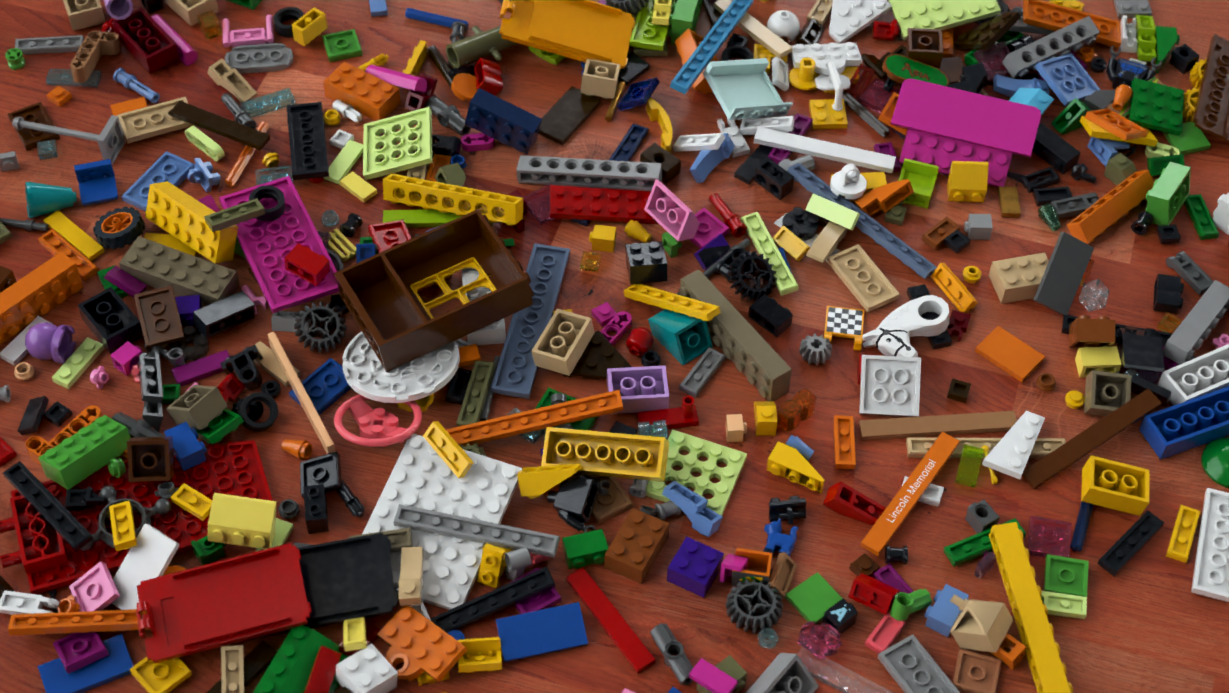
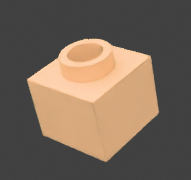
[725,414,747,442]

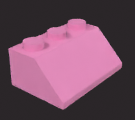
[644,179,700,242]

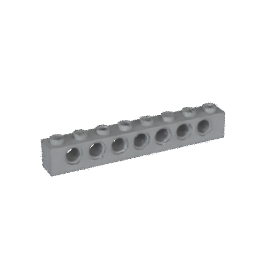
[516,155,662,191]

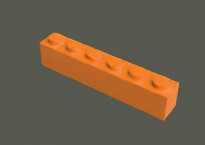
[1067,170,1154,244]

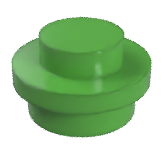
[108,458,126,478]

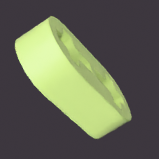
[1145,142,1180,158]

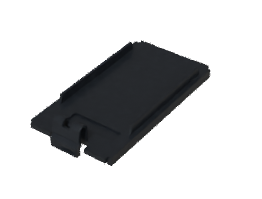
[244,532,398,641]

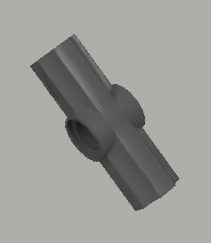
[426,96,471,136]
[112,412,165,438]
[650,623,694,686]

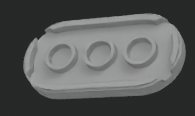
[224,43,293,74]

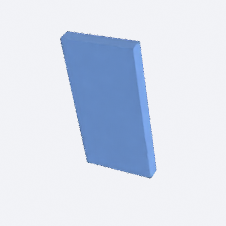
[121,151,195,212]

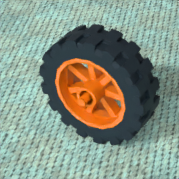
[93,207,145,249]

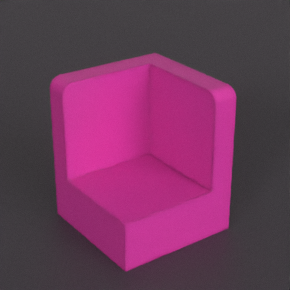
[720,554,748,583]

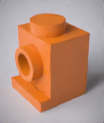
[992,633,1026,671]

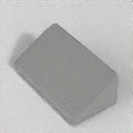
[271,311,312,332]

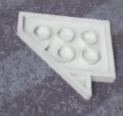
[829,0,892,44]

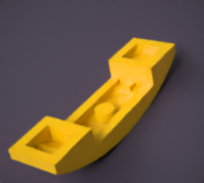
[646,97,673,153]

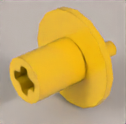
[789,57,821,90]

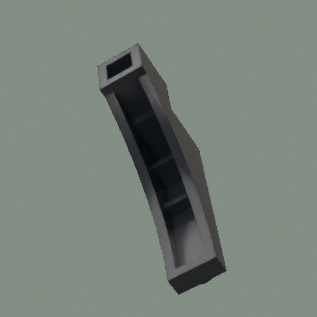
[947,63,988,94]

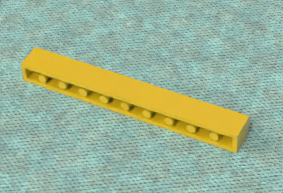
[989,522,1073,693]

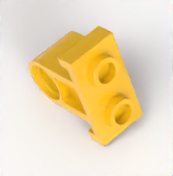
[477,543,514,588]

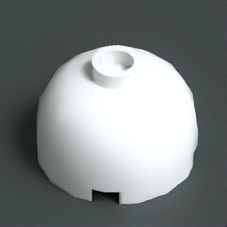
[767,10,800,42]

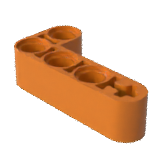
[25,405,102,467]

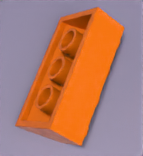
[674,28,719,94]

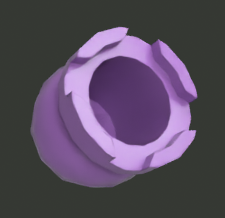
[25,322,76,364]

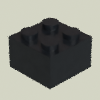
[626,241,667,284]

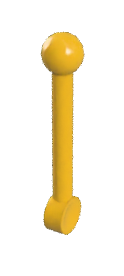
[981,445,998,484]

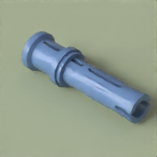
[113,68,160,103]

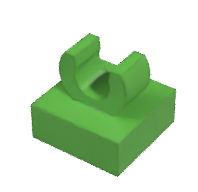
[662,232,682,258]

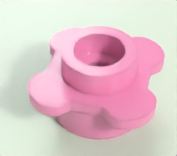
[1212,334,1229,349]
[90,366,109,389]

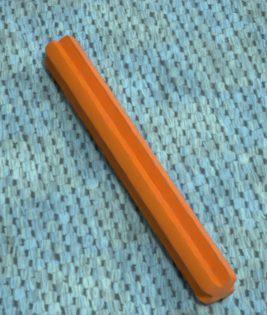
[225,121,269,187]

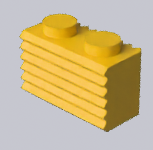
[292,7,328,46]

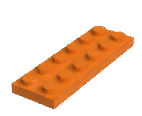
[1023,0,1121,48]

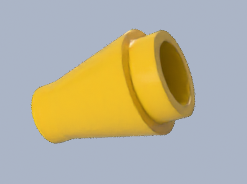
[624,220,652,243]

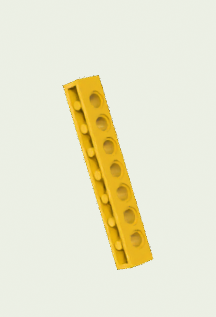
[383,173,523,226]

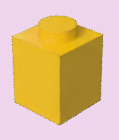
[589,224,616,253]

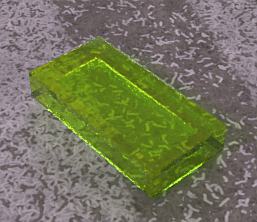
[955,444,984,487]

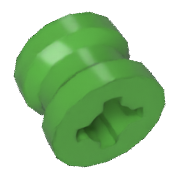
[5,48,25,70]

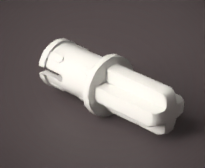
[332,99,362,123]

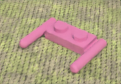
[222,15,274,47]

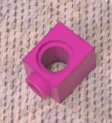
[110,341,143,376]

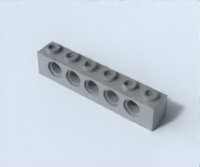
[1002,16,1100,78]

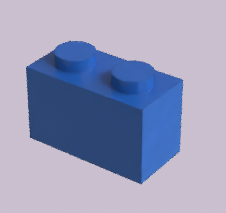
[164,422,207,471]

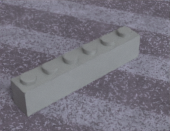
[1163,280,1229,364]

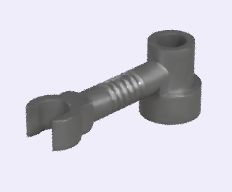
[144,344,185,368]

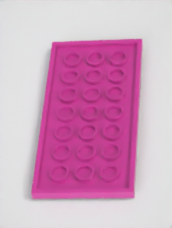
[219,176,339,313]

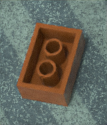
[604,508,669,584]

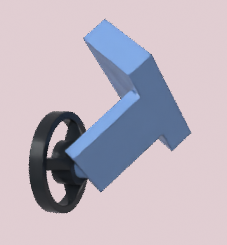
[1087,137,1137,167]

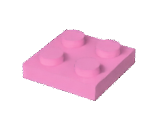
[69,561,120,612]

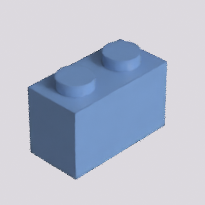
[924,584,969,637]

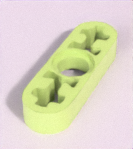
[185,126,225,161]

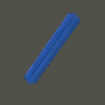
[405,8,468,31]

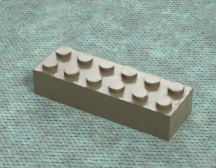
[119,236,240,306]

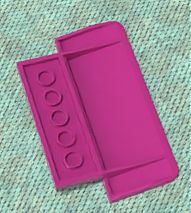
[891,78,1041,188]

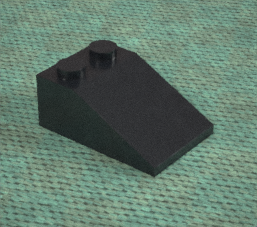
[1117,326,1164,372]

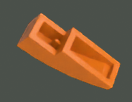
[854,179,914,217]

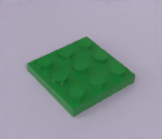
[1129,78,1184,136]

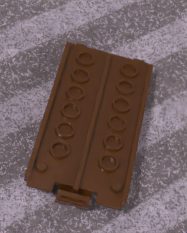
[1192,34,1229,142]

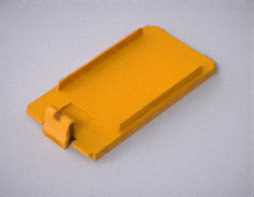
[499,0,635,70]

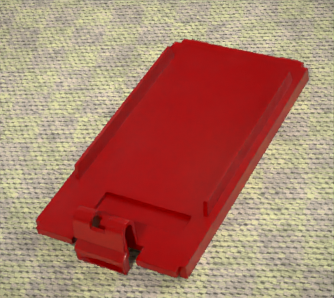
[136,543,312,664]

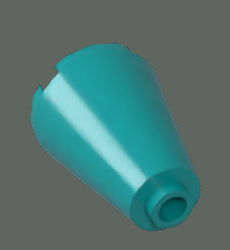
[25,182,77,218]

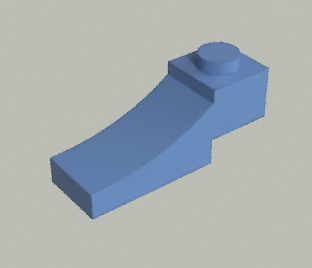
[993,74,1049,97]
[690,133,735,183]
[662,481,723,537]

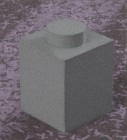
[964,214,993,240]

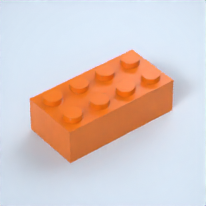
[323,62,401,121]

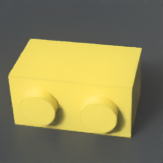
[1075,346,1122,378]

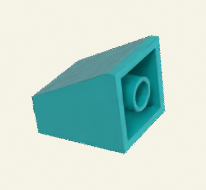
[648,309,713,365]

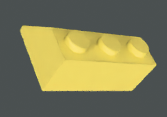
[208,493,277,549]

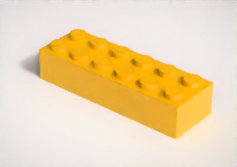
[145,181,238,264]
[541,427,669,482]

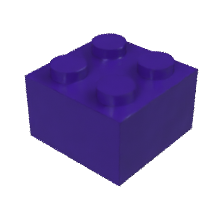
[667,536,724,598]

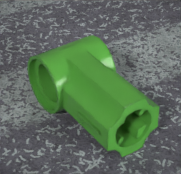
[890,589,932,621]

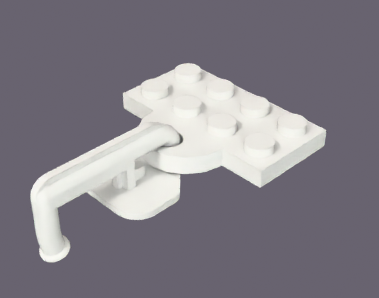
[790,42,862,111]

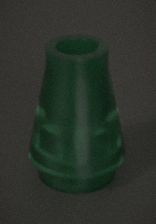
[1038,203,1062,231]

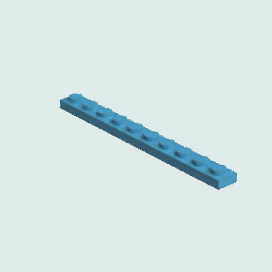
[670,0,754,94]

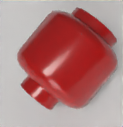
[626,327,654,356]

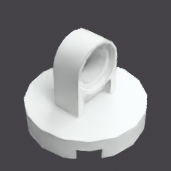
[830,163,867,200]

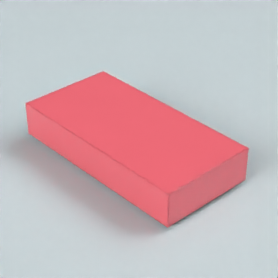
[865,612,906,654]

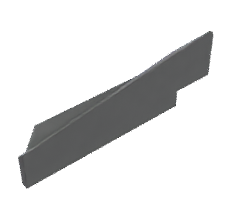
[138,346,163,432]

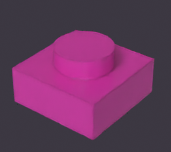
[591,302,617,327]

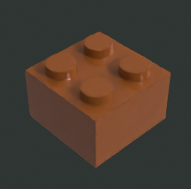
[1069,315,1116,348]

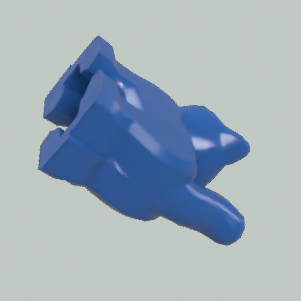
[763,518,798,557]

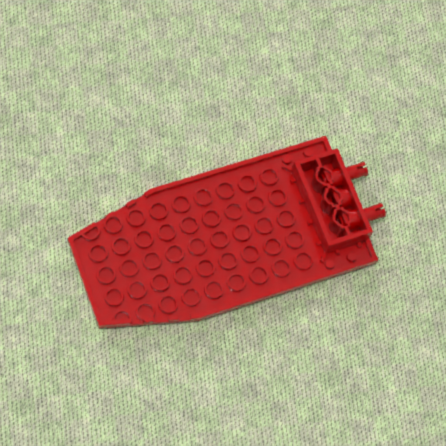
[0,440,273,595]

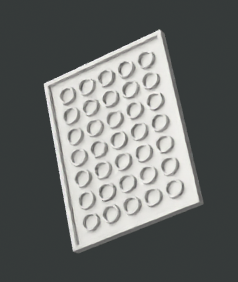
[362,434,523,610]

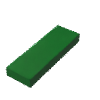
[1184,194,1219,240]

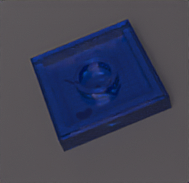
[617,78,660,111]

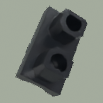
[769,495,806,525]

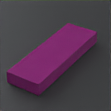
[171,350,230,386]

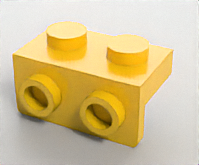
[458,637,502,673]

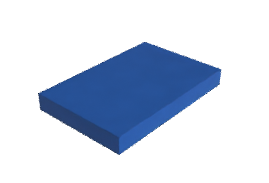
[289,358,351,415]

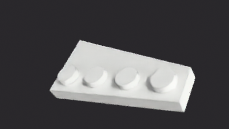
[982,411,1045,479]

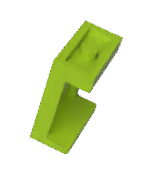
[898,159,939,209]

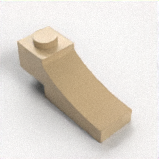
[207,59,257,105]
[398,546,423,606]

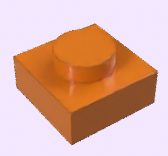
[46,86,72,107]

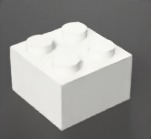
[335,643,398,693]

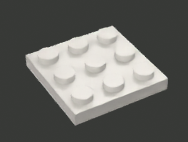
[859,355,921,417]

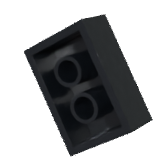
[77,287,143,355]

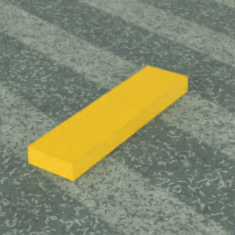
[43,210,105,261]

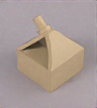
[950,594,1014,653]

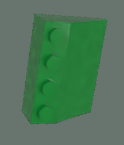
[253,625,353,693]

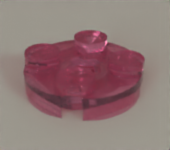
[797,621,842,659]

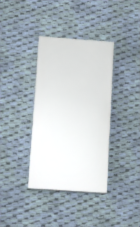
[112,523,180,610]

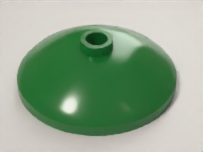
[1201,438,1229,488]

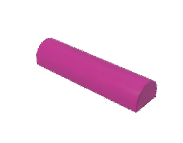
[150,15,198,66]
[365,65,427,93]

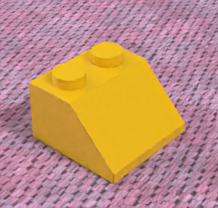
[947,161,988,202]

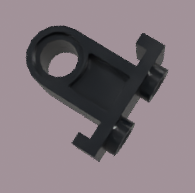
[220,345,263,390]

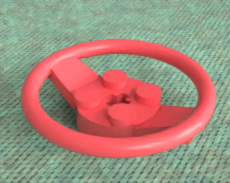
[334,394,422,447]

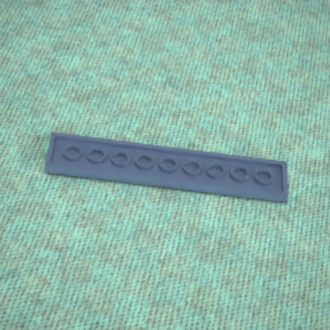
[491,243,570,399]

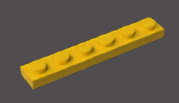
[624,284,720,321]

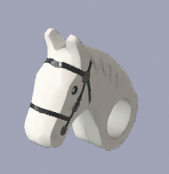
[862,295,949,357]

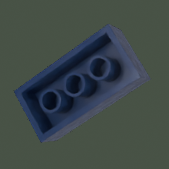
[465,88,542,154]

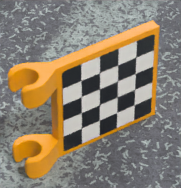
[824,306,864,351]

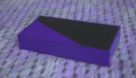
[694,234,730,270]

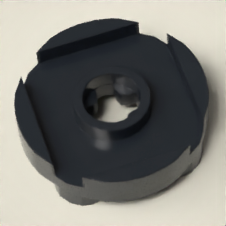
[782,207,819,240]

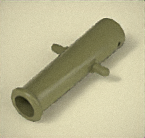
[446,26,517,68]

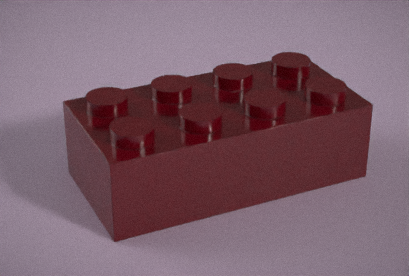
[112,7,180,74]

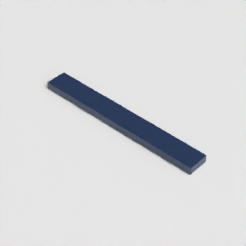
[571,123,649,227]

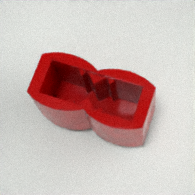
[474,58,504,96]

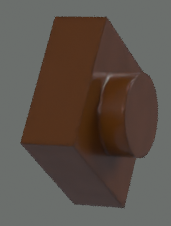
[849,553,880,577]

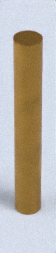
[605,81,626,122]

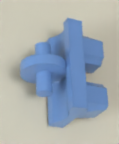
[188,158,220,192]

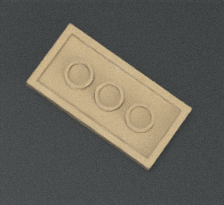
[117,97,194,143]
[827,244,900,313]

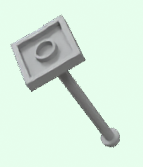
[12,115,126,165]

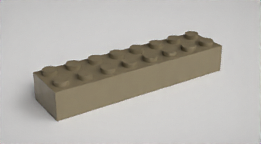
[679,269,792,401]

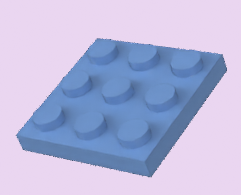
[1035,53,1100,106]

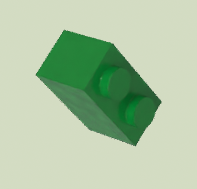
[562,529,608,569]

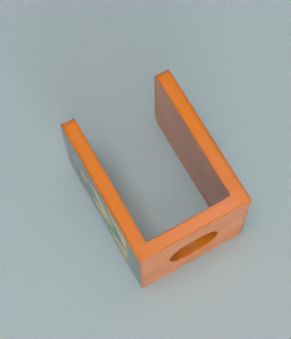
[731,548,772,586]

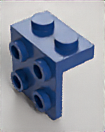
[74,159,118,205]

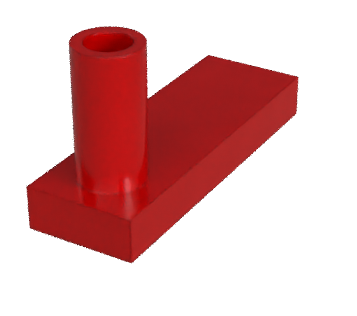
[637,396,699,433]

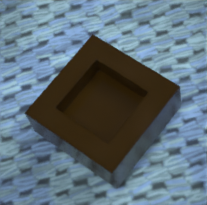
[947,379,971,403]

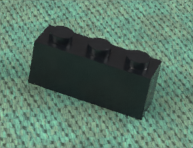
[1032,123,1081,174]
[193,291,255,339]

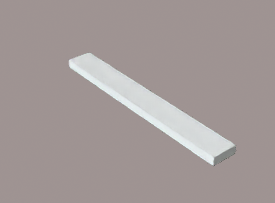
[754,127,896,173]

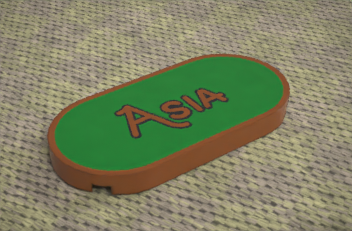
[882,54,949,86]

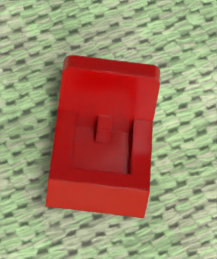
[873,19,899,41]

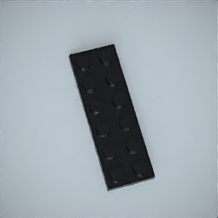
[287,102,329,180]

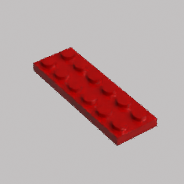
[550,185,658,224]

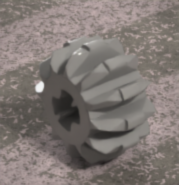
[799,333,832,366]

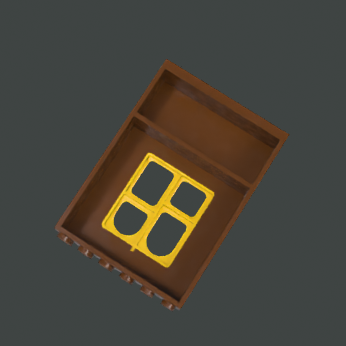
[334,209,534,372]

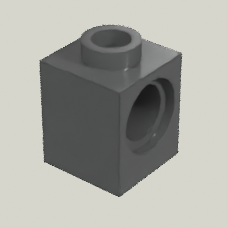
[965,500,1000,534]

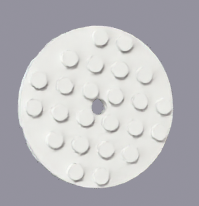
[342,331,460,403]

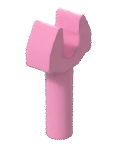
[241,284,267,314]

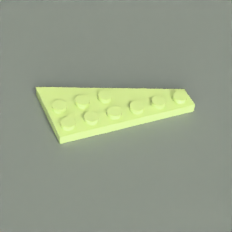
[888,0,1001,41]

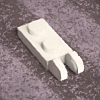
[717,118,750,158]
[0,590,59,615]

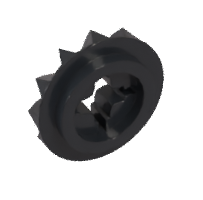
[231,396,264,422]

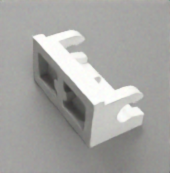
[1119,15,1137,53]

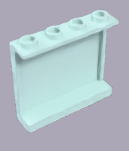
[703,58,793,120]

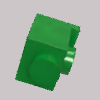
[191,535,226,566]

